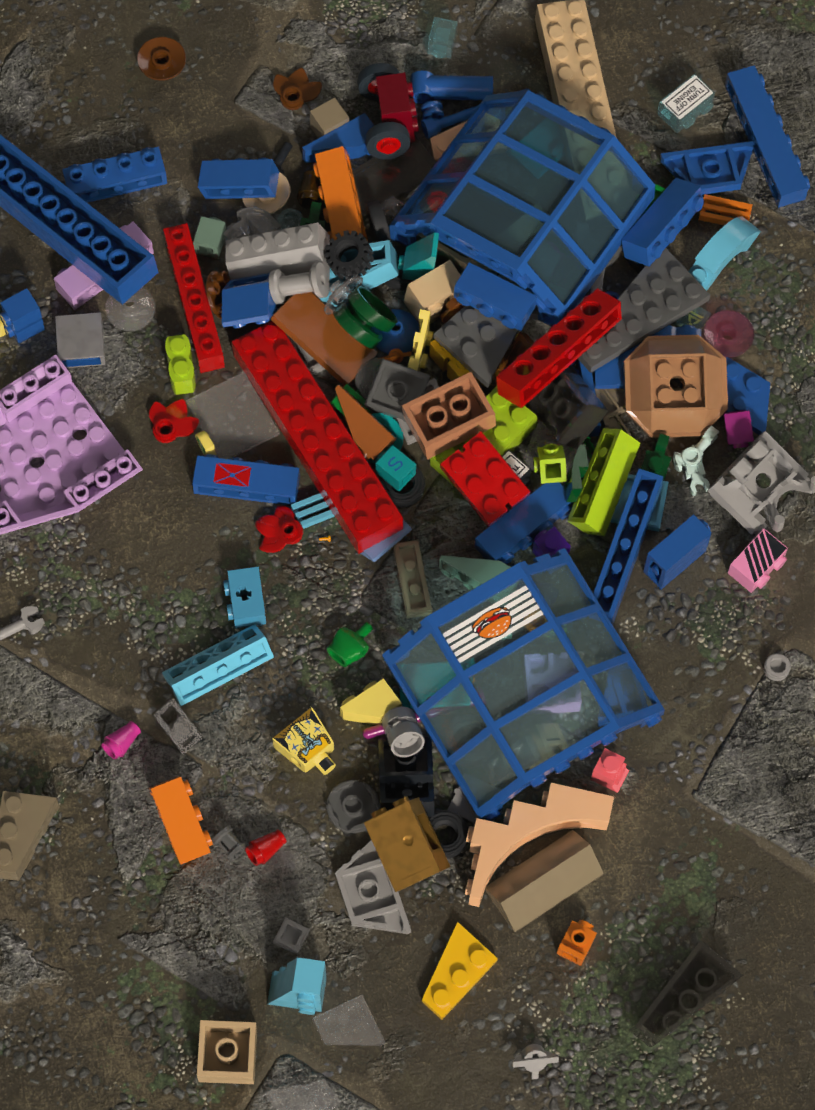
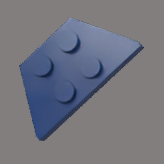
[660,141,754,195]
[680,357,770,435]

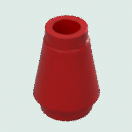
[245,829,287,866]

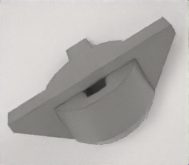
[512,1044,559,1079]

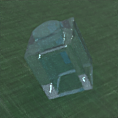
[427,17,458,59]

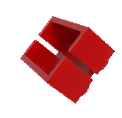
[440,431,530,527]

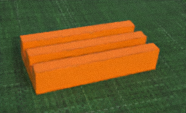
[699,194,753,225]

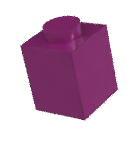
[723,409,754,448]

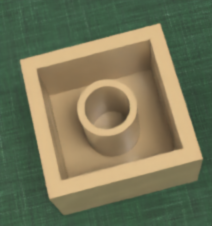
[404,260,461,324]
[197,1020,257,1084]

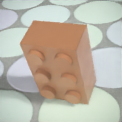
[402,372,496,460]

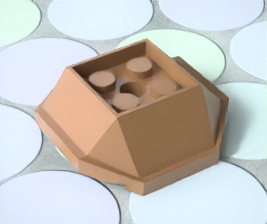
[623,335,728,438]

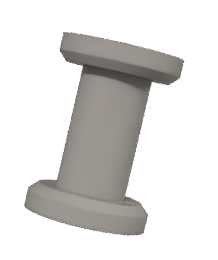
[269,262,329,305]

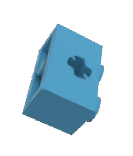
[223,567,266,628]

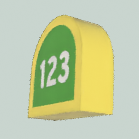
[195,430,216,456]

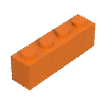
[313,146,368,241]

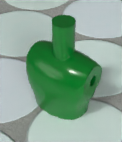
[327,622,373,667]

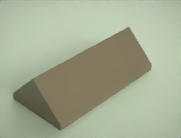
[485,830,604,933]

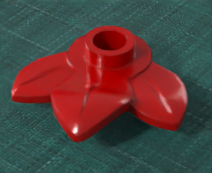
[149,399,199,443]
[255,506,303,553]

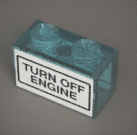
[657,74,715,133]

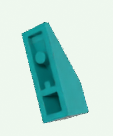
[398,233,439,281]

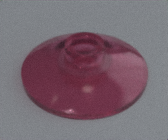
[704,310,754,357]

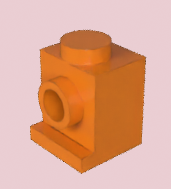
[557,920,597,966]

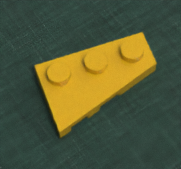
[422,922,498,1020]

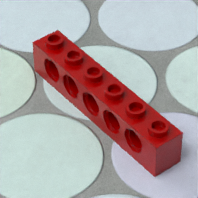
[163,223,225,373]
[496,288,622,408]

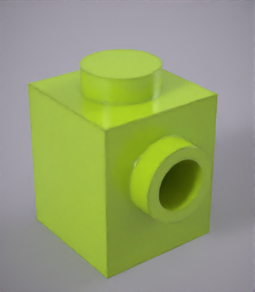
[533,444,567,484]

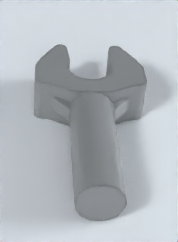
[0,606,45,640]

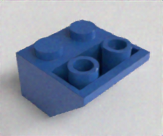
[222,273,280,328]

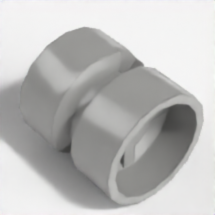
[382,706,424,757]

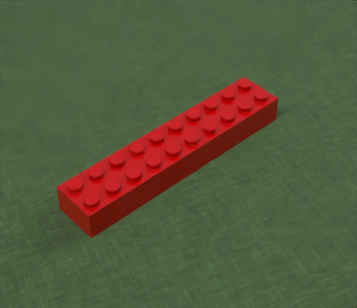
[232,321,403,554]

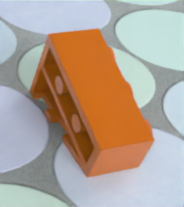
[148,776,213,865]

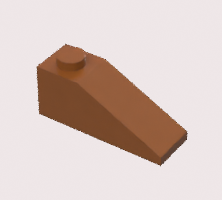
[335,385,398,461]

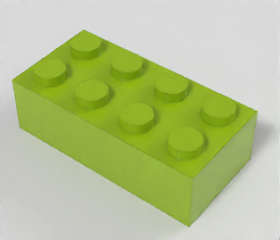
[430,386,537,486]

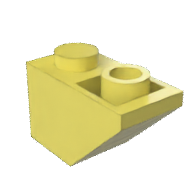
[340,678,402,725]

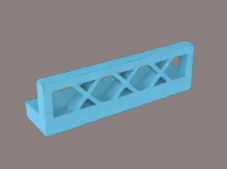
[162,624,274,706]

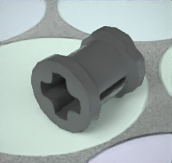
[212,826,247,862]

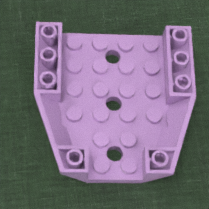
[0,355,143,535]

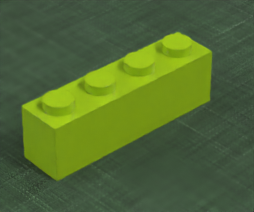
[567,428,640,536]

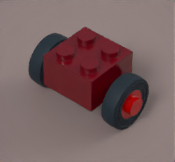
[357,63,419,159]

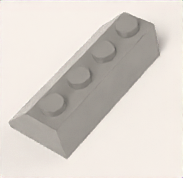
[226,223,330,281]

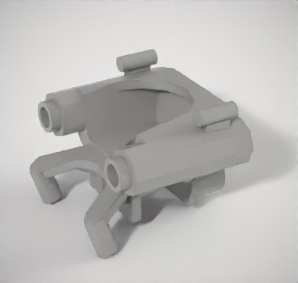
[707,431,815,536]

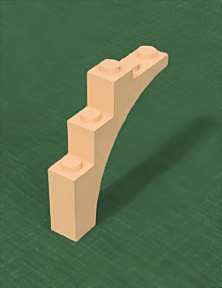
[465,783,614,907]

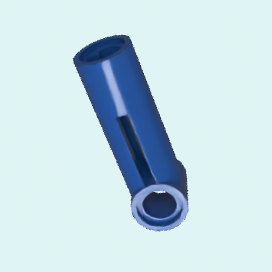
[410,71,493,104]

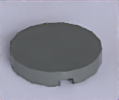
[326,780,380,834]

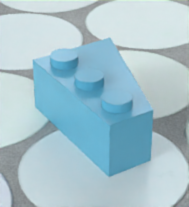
[320,240,399,309]
[267,957,326,1015]

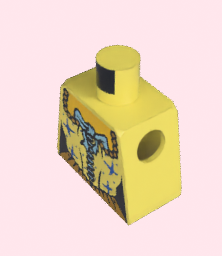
[272,707,336,775]

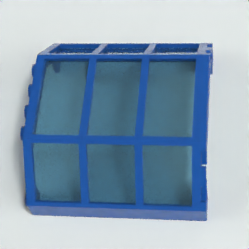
[389,90,655,327]

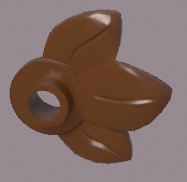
[273,68,322,110]

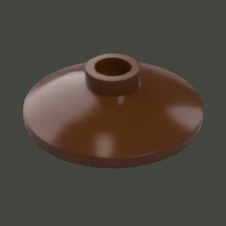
[137,37,186,81]

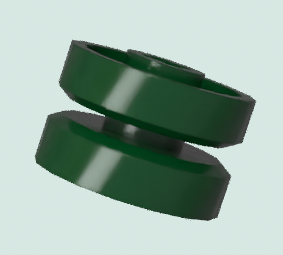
[333,285,398,349]

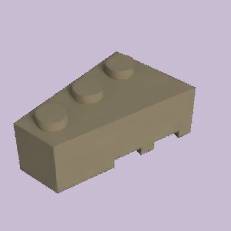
[0,791,60,881]

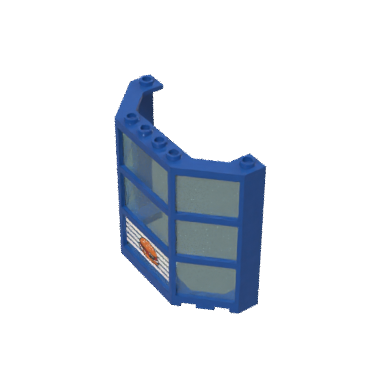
[382,548,665,821]

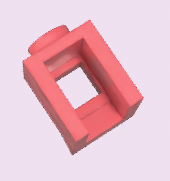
[591,748,629,793]

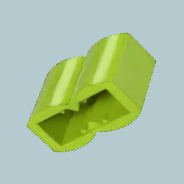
[165,334,196,395]

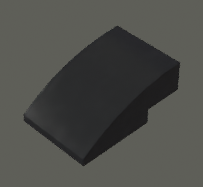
[378,737,434,817]

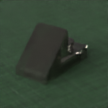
[151,697,203,754]

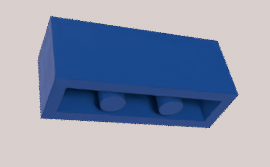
[198,158,279,199]
[454,262,537,331]

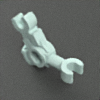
[673,425,719,496]

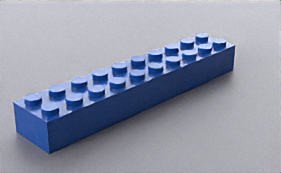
[0,134,159,305]

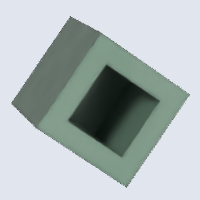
[193,216,227,259]

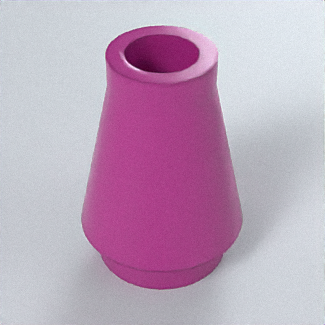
[101,721,141,759]

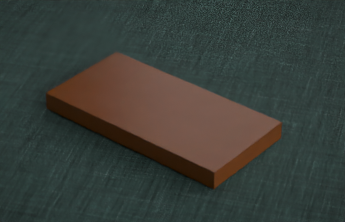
[271,292,378,386]

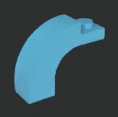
[688,216,761,291]

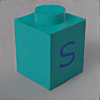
[375,446,416,491]

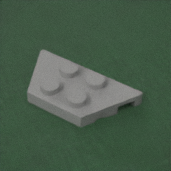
[335,840,411,934]

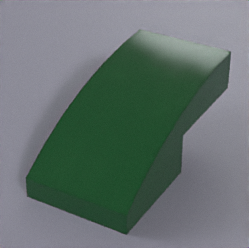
[565,445,589,502]

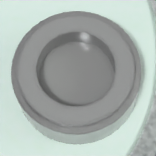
[763,653,791,681]

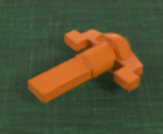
[377,349,412,364]

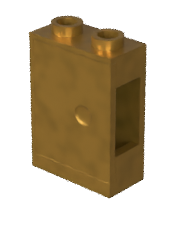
[364,796,451,892]

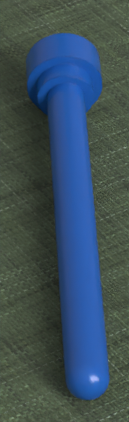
[421,88,531,139]

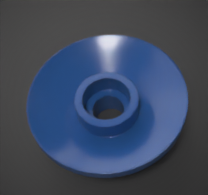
[376,309,419,355]

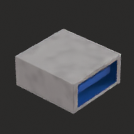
[55,313,105,368]

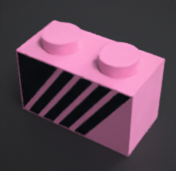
[728,529,788,593]

